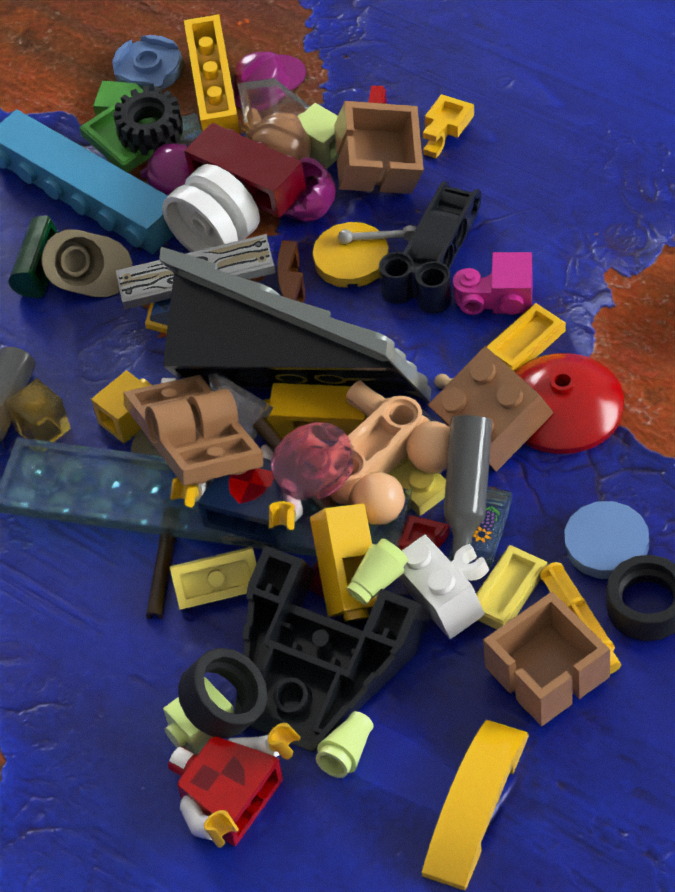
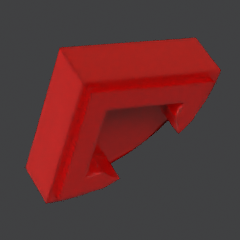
[397,515,450,551]

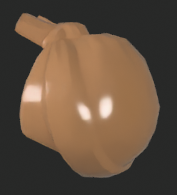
[242,107,311,160]

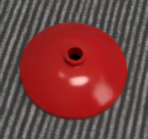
[515,353,624,454]

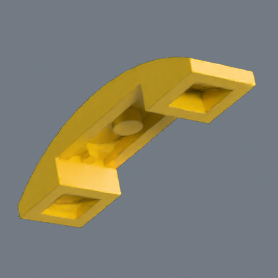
[422,719,529,891]

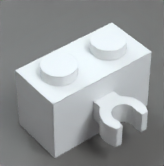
[399,534,489,639]

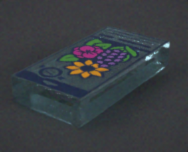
[449,488,512,568]

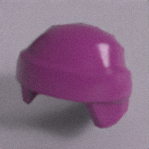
[140,143,190,196]

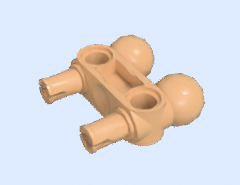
[291,380,450,525]

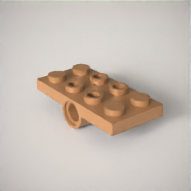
[123,375,263,486]

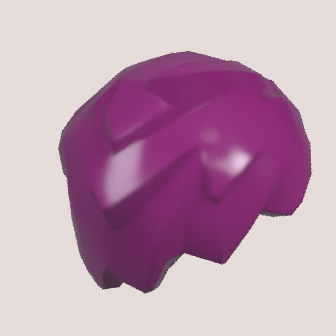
[283,157,336,222]

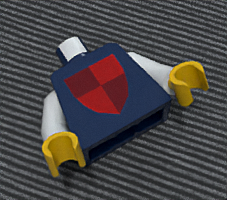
[170,444,303,546]

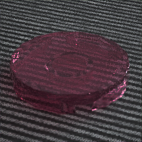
[271,422,355,500]

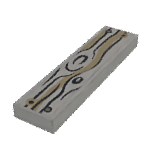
[116,234,276,309]

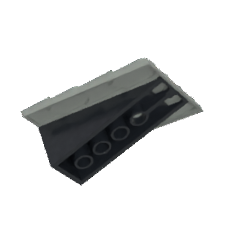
[159,247,431,402]

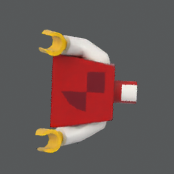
[168,723,301,848]

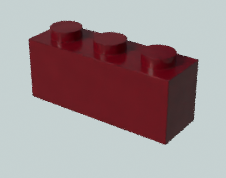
[184,123,307,218]

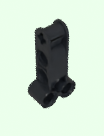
[379,181,481,314]

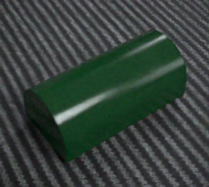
[8,216,58,298]

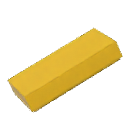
[486,303,566,372]

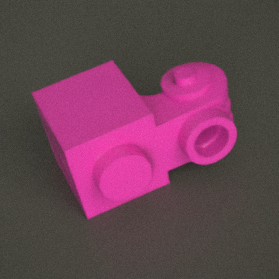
[453,252,533,315]

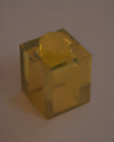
[6,378,71,452]

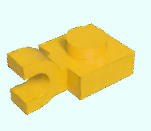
[423,94,474,159]

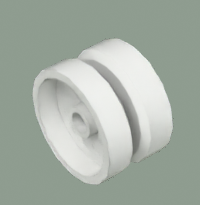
[162,164,260,252]

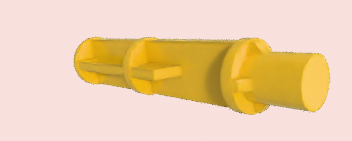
[540,562,621,674]

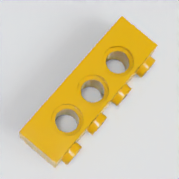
[184,14,241,135]

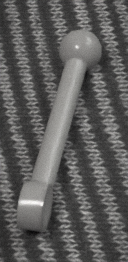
[338,225,417,245]

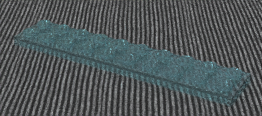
[0,437,412,556]

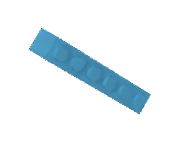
[0,109,174,254]

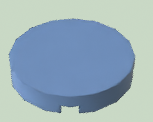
[112,35,184,92]
[564,501,649,579]

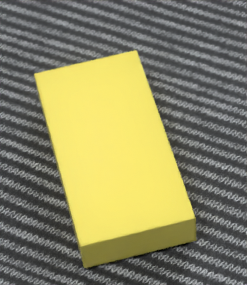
[476,545,547,629]

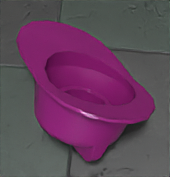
[231,51,306,111]

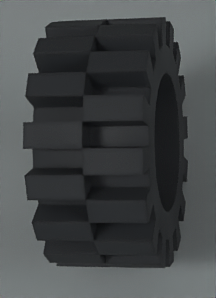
[113,86,183,155]

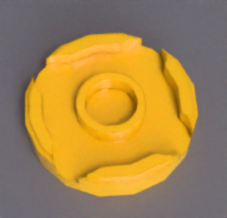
[312,222,389,288]

